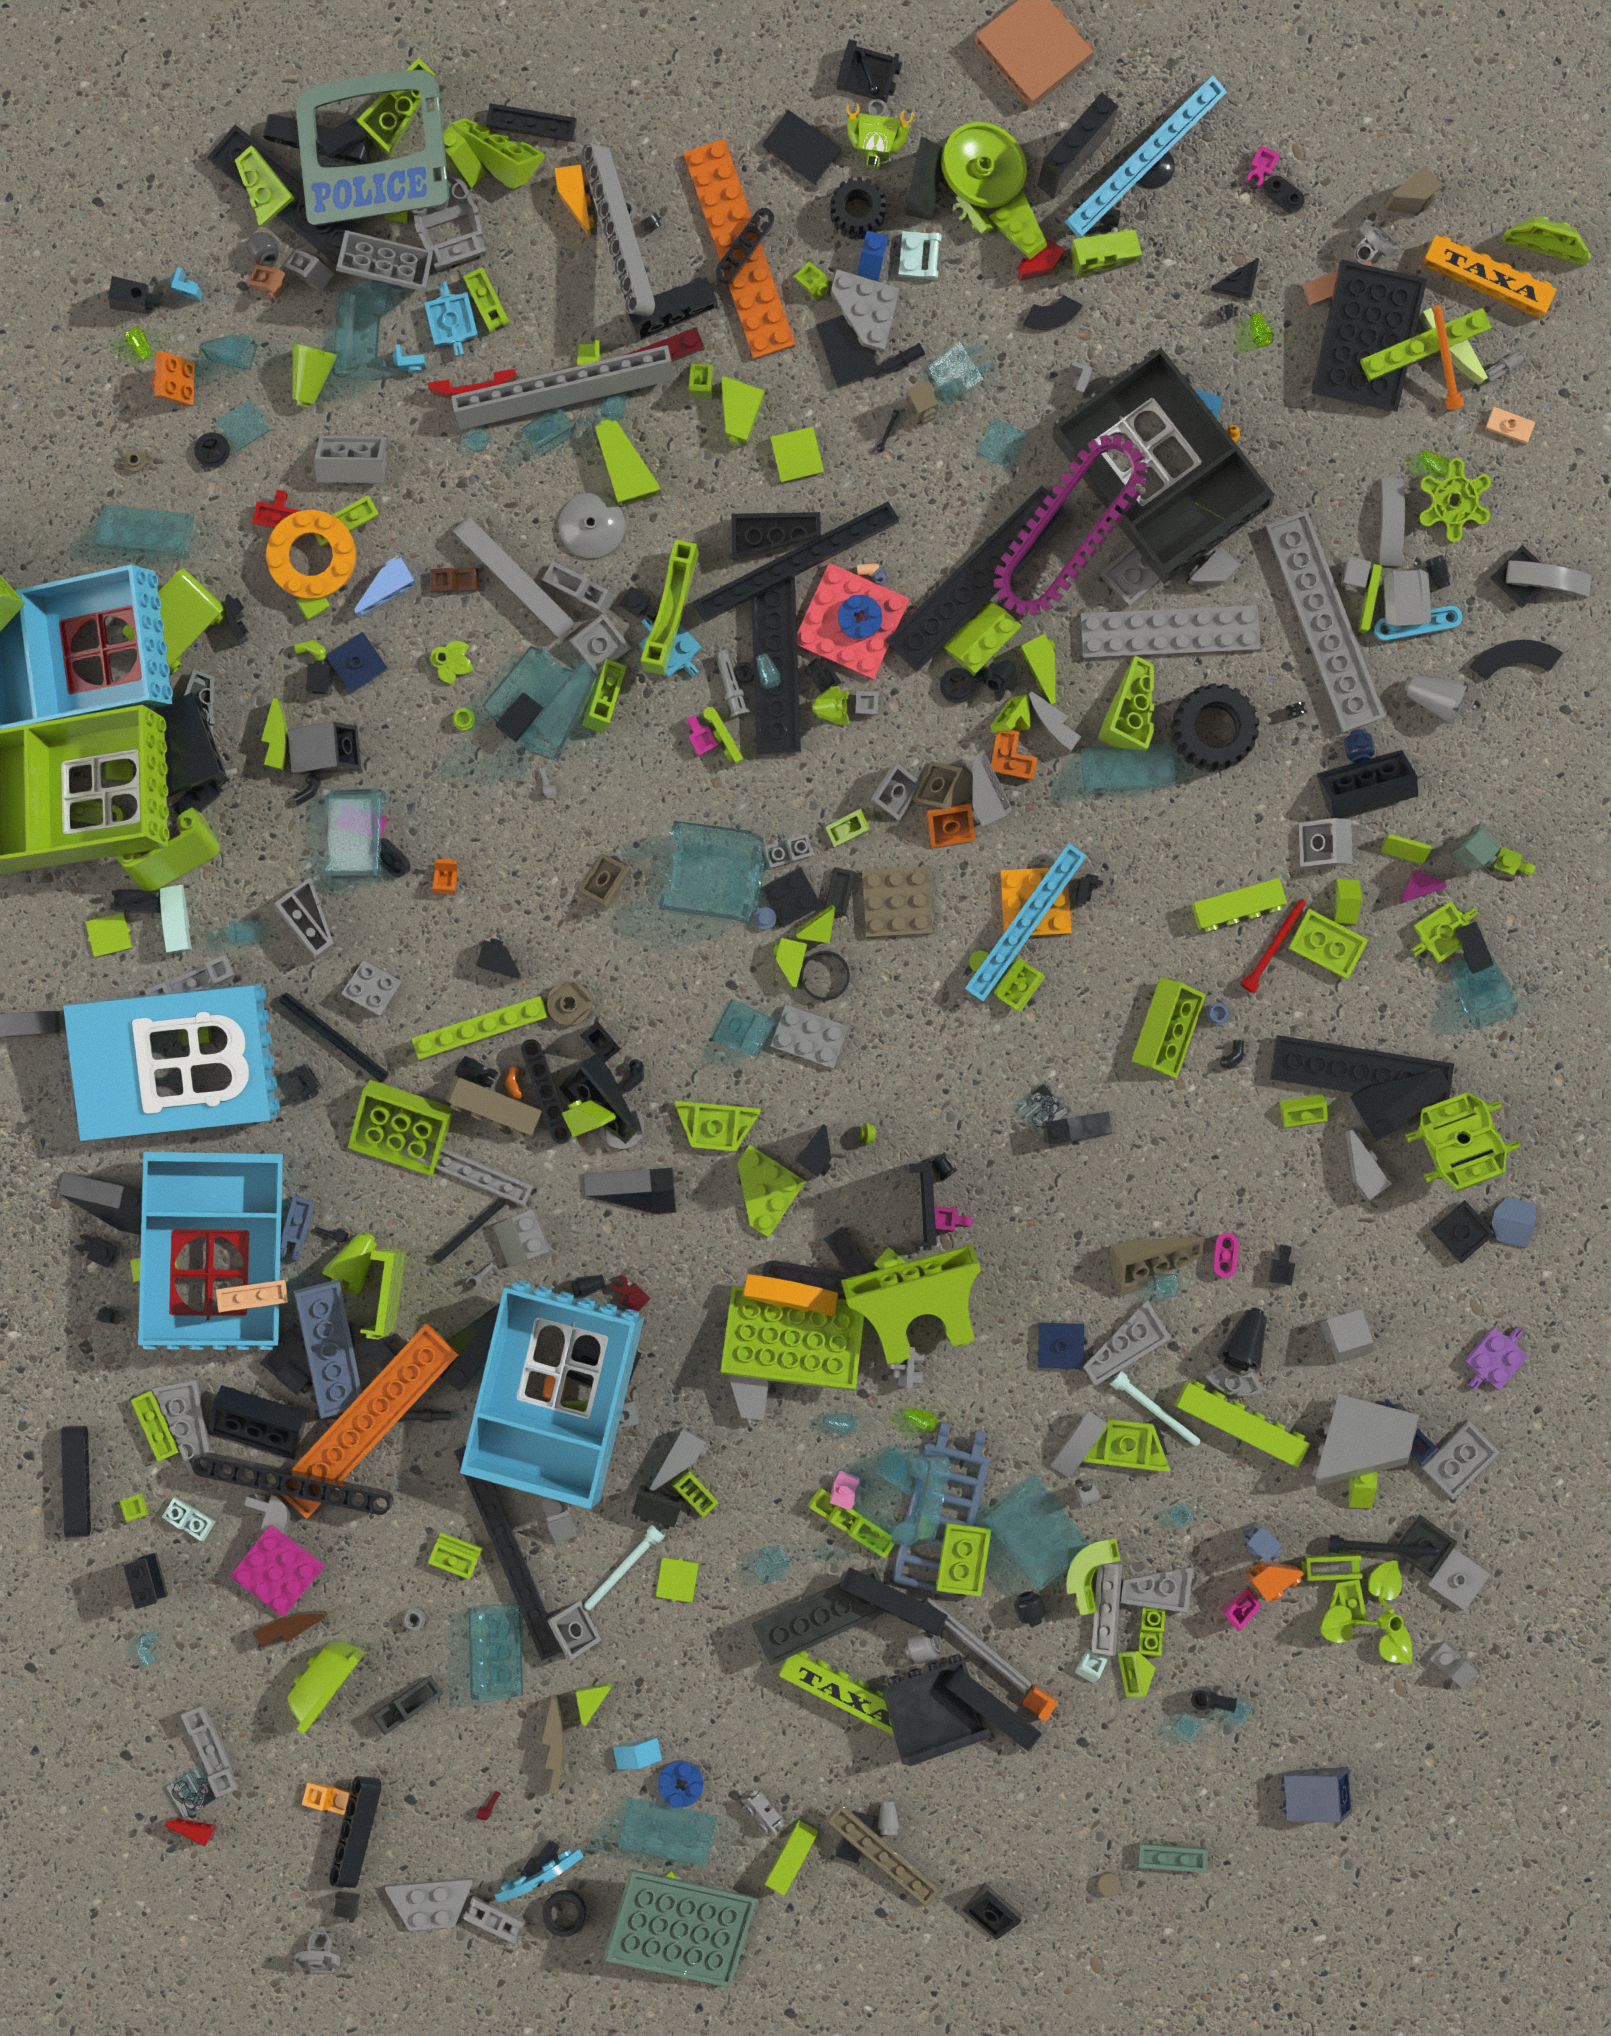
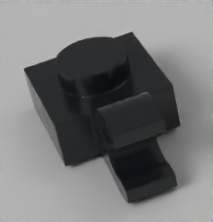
[619,586,658,621]
[454,1056,498,1088]
[1268,1244,1295,1286]

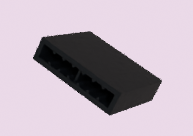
[1037,92,1119,200]

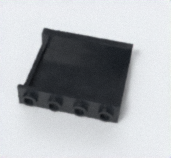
[128,692,227,798]
[905,1163,937,1251]
[880,1654,991,1766]

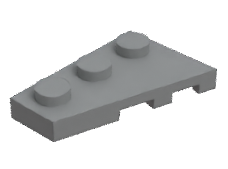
[1120,1566,1194,1613]

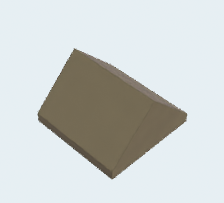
[578,853,631,909]

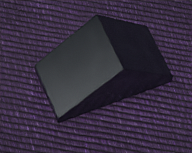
[580,1021,621,1063]

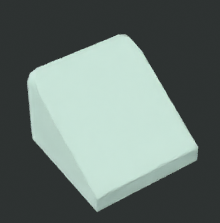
[1075,1649,1107,1683]

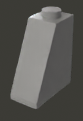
[728,1375,769,1424]

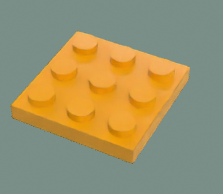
[1000,868,1072,936]

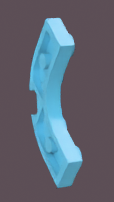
[494,1849,584,1903]

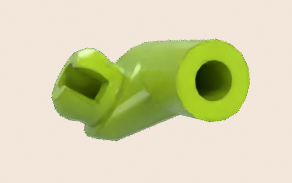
[294,640,326,661]

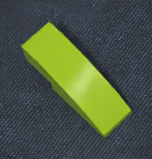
[261,698,289,772]
[765,1819,819,1896]

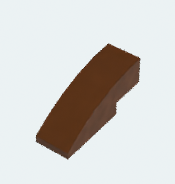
[253,1611,328,1648]

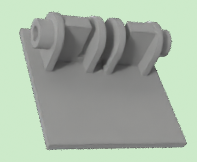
[341,960,402,1016]

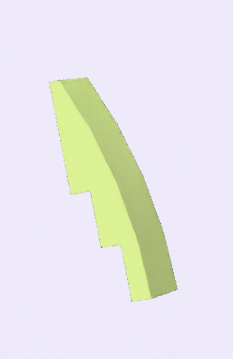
[1419,308,1488,385]

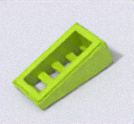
[671,1468,719,1518]

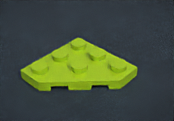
[737,1144,806,1238]

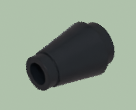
[1426,555,1451,589]
[571,1274,606,1298]

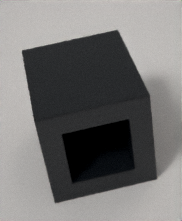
[306,660,333,695]

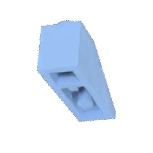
[354,558,417,618]

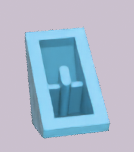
[613,1737,662,1769]

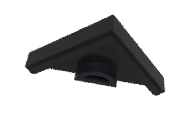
[1211,258,1260,300]

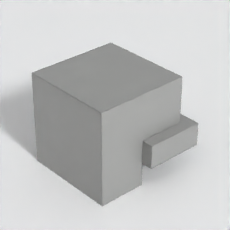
[1320,1310,1374,1363]

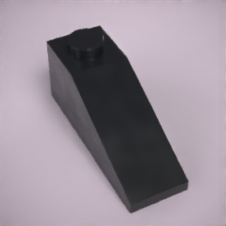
[1043,1111,1112,1145]

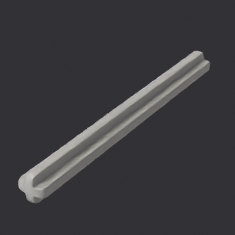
[924,1598,1031,1693]

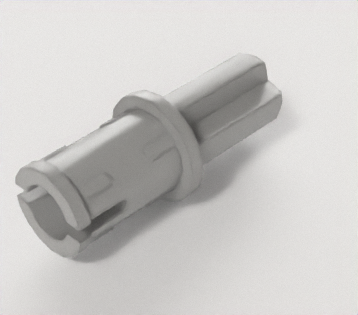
[1485,349,1527,382]

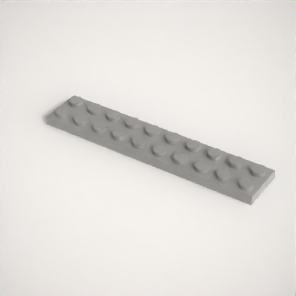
[1264,511,1385,733]

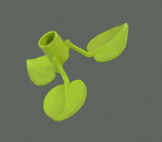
[1320,1560,1412,1664]

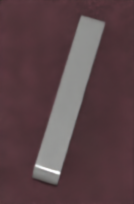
[452,516,575,640]

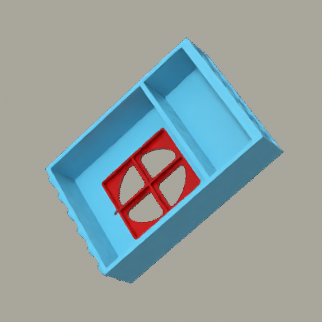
[0,565,173,729]
[138,1152,283,1350]

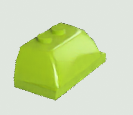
[287,1641,365,1735]

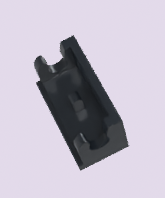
[110,889,161,914]

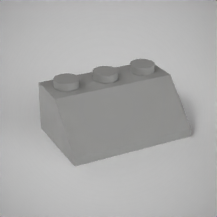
[314,436,387,484]

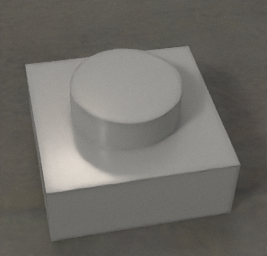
[855,691,879,715]

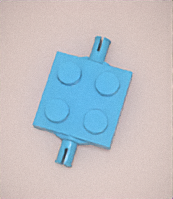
[424,282,478,357]
[639,616,702,678]

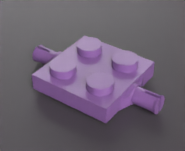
[1464,1326,1528,1391]

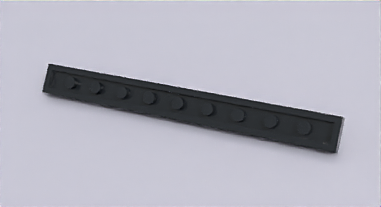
[694,501,899,623]
[454,1446,563,1661]

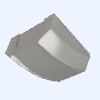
[1381,569,1431,626]

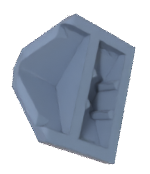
[1491,1197,1536,1248]

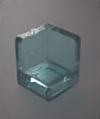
[753,1545,790,1584]

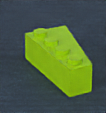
[357,58,435,158]

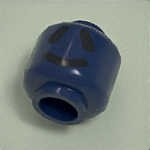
[1344,729,1375,764]

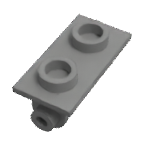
[741,1789,784,1836]

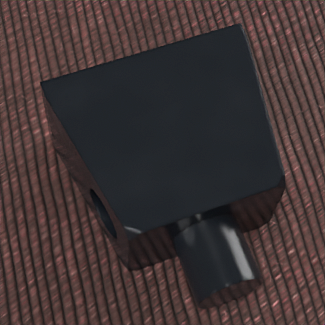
[108,276,162,314]

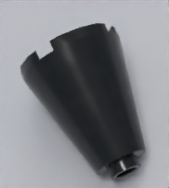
[1217,1307,1267,1373]

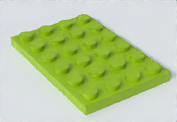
[720,1285,864,1391]

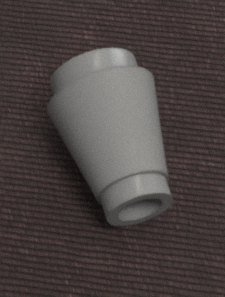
[877,1801,900,1835]

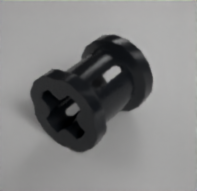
[930,1152,958,1181]

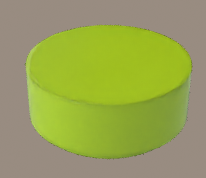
[969,950,989,972]

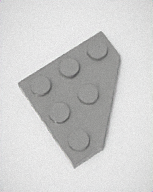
[830,269,900,352]

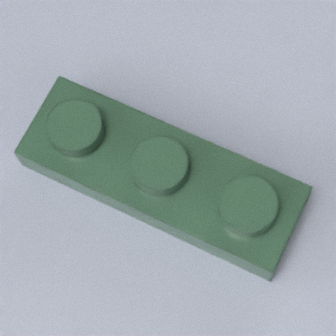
[1138,1843,1208,1873]

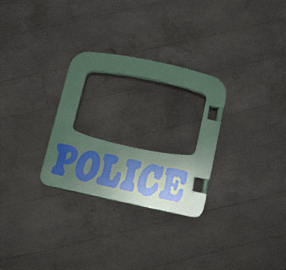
[296,70,450,226]

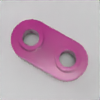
[1213,1233,1239,1278]

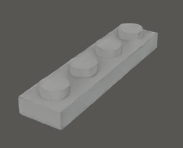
[1091,1563,1122,1656]

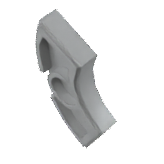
[1202,1362,1264,1397]

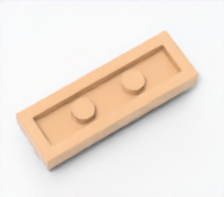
[216,1280,288,1312]

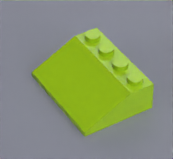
[348,1080,454,1176]

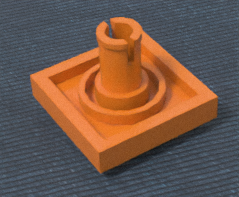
[151,351,195,406]

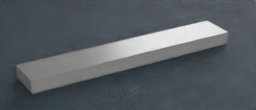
[401,1134,534,1207]

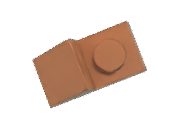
[247,265,287,299]

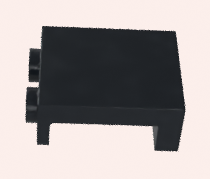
[836,39,902,103]
[123,1552,168,1609]

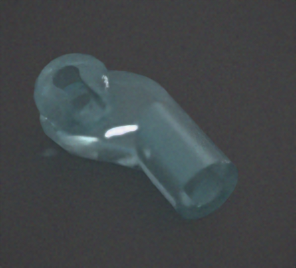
[136,1631,155,1667]

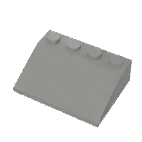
[336,230,433,292]

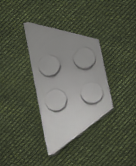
[385,1878,473,1931]

